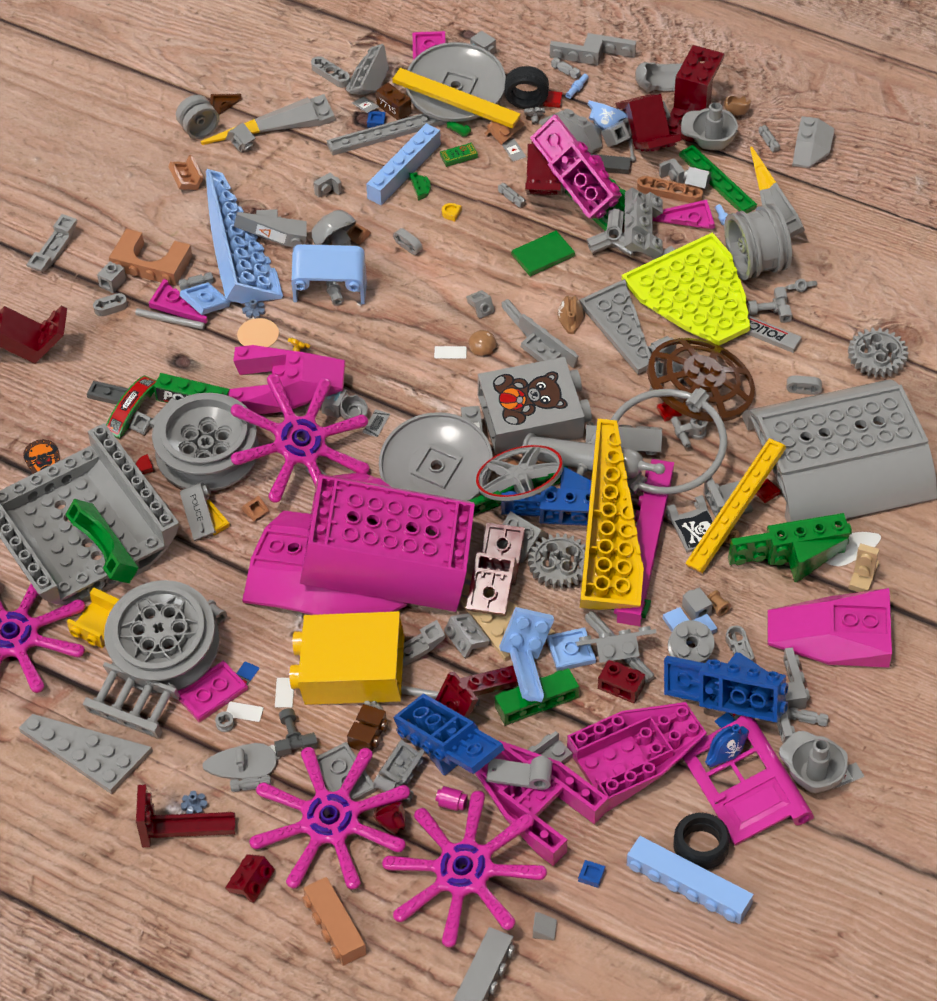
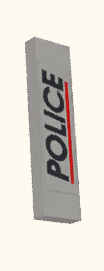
[745,315,802,353]

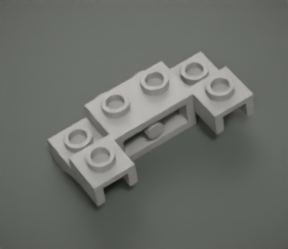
[624,187,663,259]

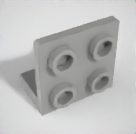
[703,477,753,518]
[497,511,548,563]

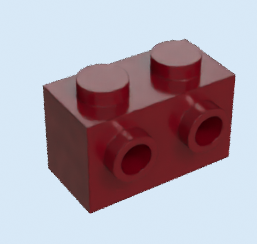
[598,659,645,704]

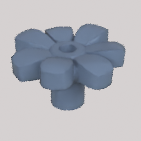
[242,299,265,319]
[181,791,208,814]

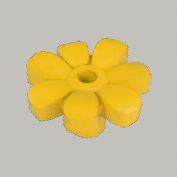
[288,337,311,352]

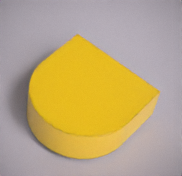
[442,203,462,221]

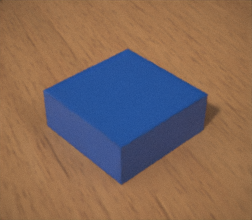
[367,111,386,128]
[578,860,605,888]

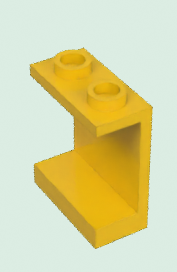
[67,588,120,648]

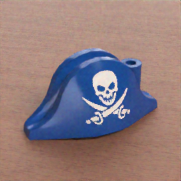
[705,724,749,767]

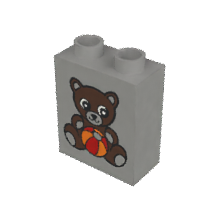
[477,357,592,455]

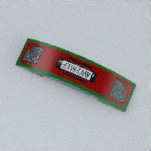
[106,375,156,440]

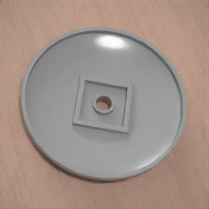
[406,42,506,122]
[379,412,493,501]

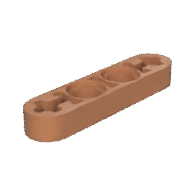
[637,176,703,203]

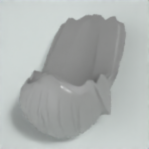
[635,62,682,92]

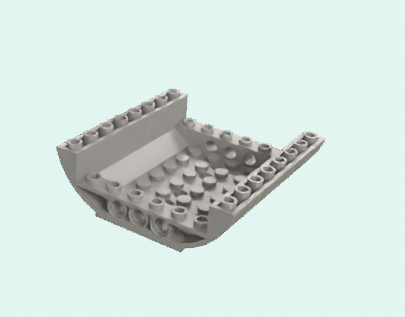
[742,380,937,522]
[0,423,179,604]

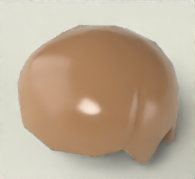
[724,95,751,116]
[468,330,497,356]

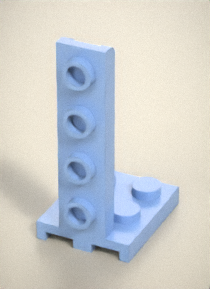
[499,607,554,702]

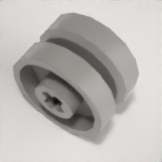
[176,95,220,139]

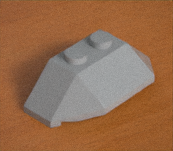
[345,43,389,95]
[539,109,602,153]
[792,116,834,169]

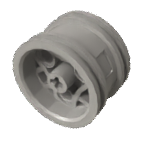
[724,203,792,280]

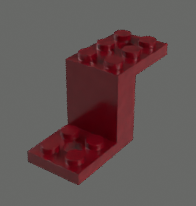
[667,45,725,142]
[615,94,682,152]
[525,141,561,195]
[0,305,68,364]

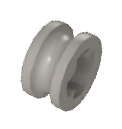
[215,711,234,732]

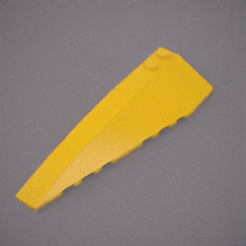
[579,419,644,610]

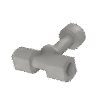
[748,287,792,323]

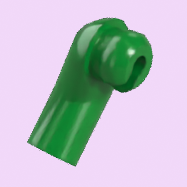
[446,121,471,137]

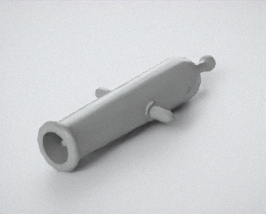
[522,433,665,478]

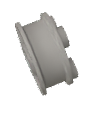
[668,620,714,663]

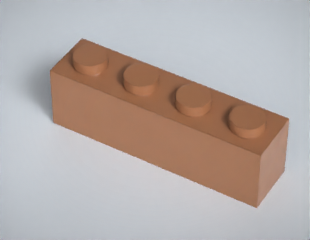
[302,877,366,966]

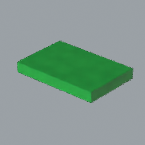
[511,230,575,276]

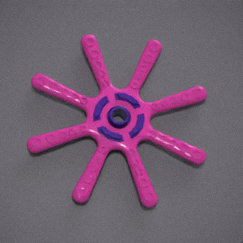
[231,374,370,503]
[0,583,86,693]
[249,747,410,890]
[382,791,547,948]

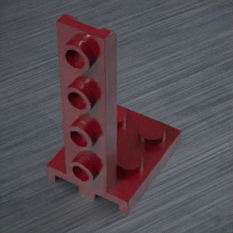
[435,666,519,719]
[136,784,236,848]

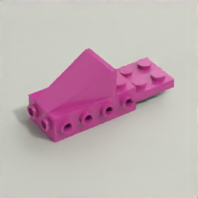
[530,115,622,219]

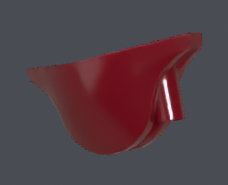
[373,802,406,834]

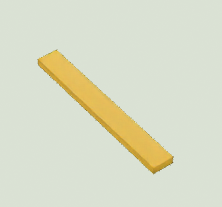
[392,68,520,128]
[685,438,786,574]

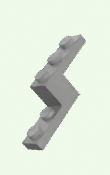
[550,33,636,65]
[777,647,810,744]

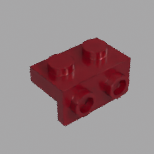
[225,854,275,903]

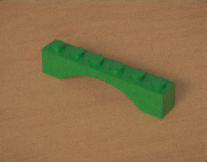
[65,499,139,584]

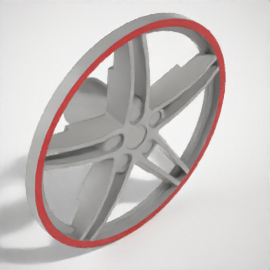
[476,445,563,501]

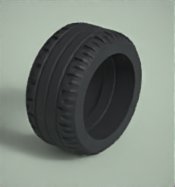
[504,66,549,109]
[673,812,730,870]

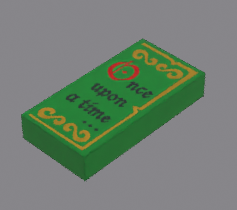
[440,142,478,167]

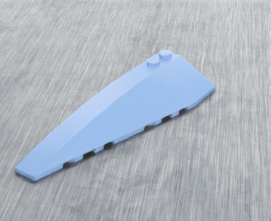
[206,169,283,303]

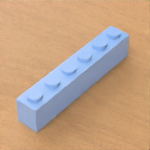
[366,123,441,205]
[627,836,754,924]

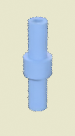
[566,74,589,99]
[715,204,728,225]

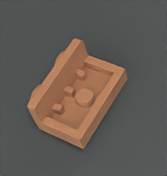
[485,109,525,145]
[168,155,203,190]

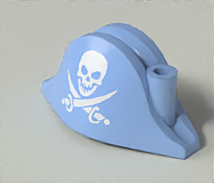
[588,100,627,130]

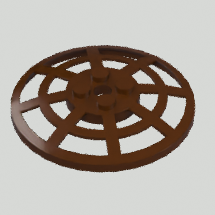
[647,338,755,422]

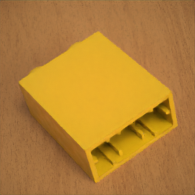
[289,611,405,705]

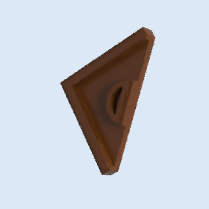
[210,94,242,115]

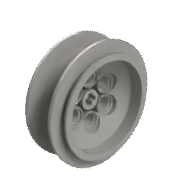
[152,393,259,491]
[104,580,219,693]

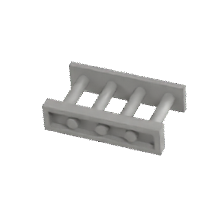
[83,662,180,739]

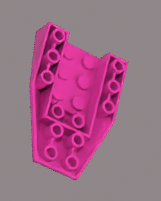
[767,588,892,668]
[567,702,707,812]

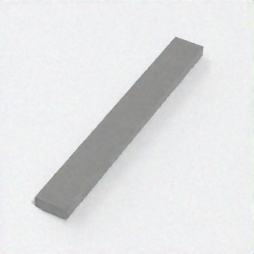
[327,113,448,156]

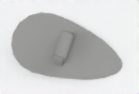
[202,743,277,780]

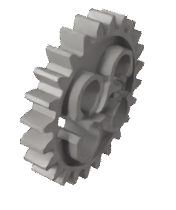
[848,328,908,378]
[528,533,585,589]

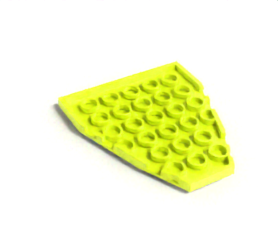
[621,232,750,346]

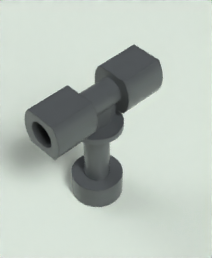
[274,708,317,757]

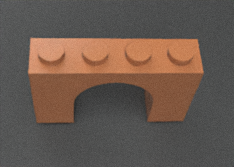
[109,228,193,286]

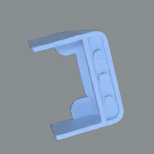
[291,244,367,304]

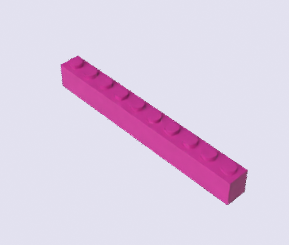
[614,459,674,627]

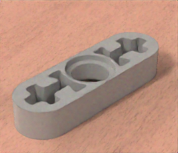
[311,56,350,88]

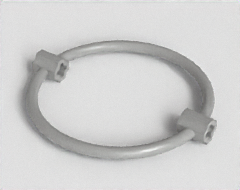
[611,388,727,495]

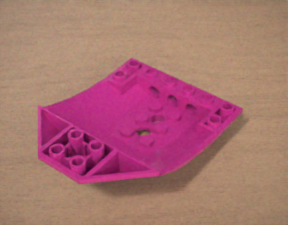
[242,510,407,615]

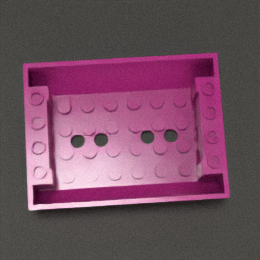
[300,474,475,612]

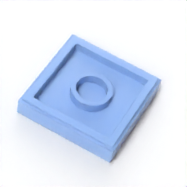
[180,282,231,315]
[546,627,596,671]

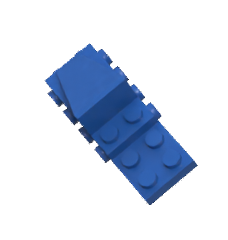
[501,467,591,526]
[664,652,789,723]
[393,693,505,776]

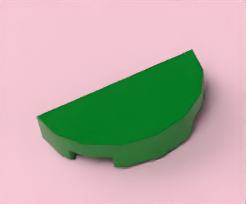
[409,172,431,201]

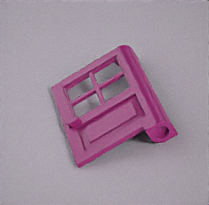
[683,715,814,846]

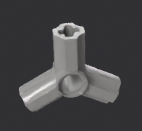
[587,209,637,257]

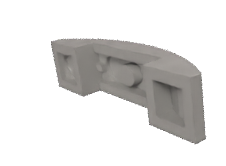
[26,214,77,272]
[403,620,446,666]

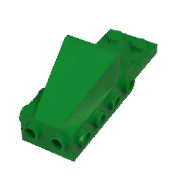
[728,513,852,582]

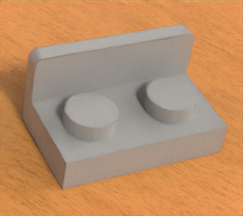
[444,613,490,657]
[528,731,573,764]

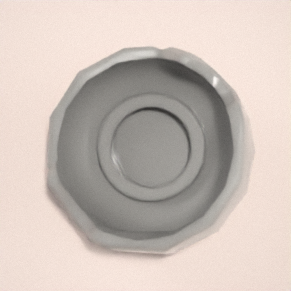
[339,395,368,420]

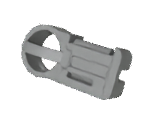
[725,625,754,661]

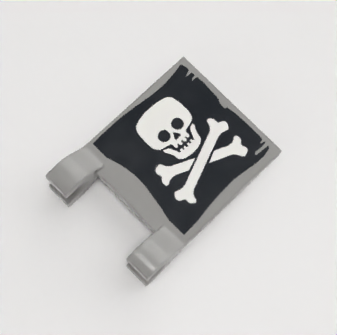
[666,495,713,553]

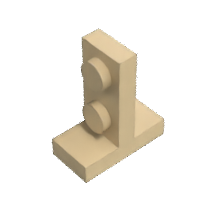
[848,543,879,592]

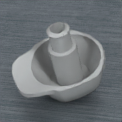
[681,102,738,150]
[311,210,357,246]
[779,731,848,793]

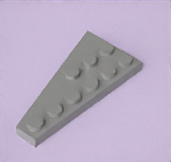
[579,279,651,374]
[19,714,152,794]

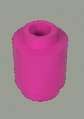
[435,786,468,811]

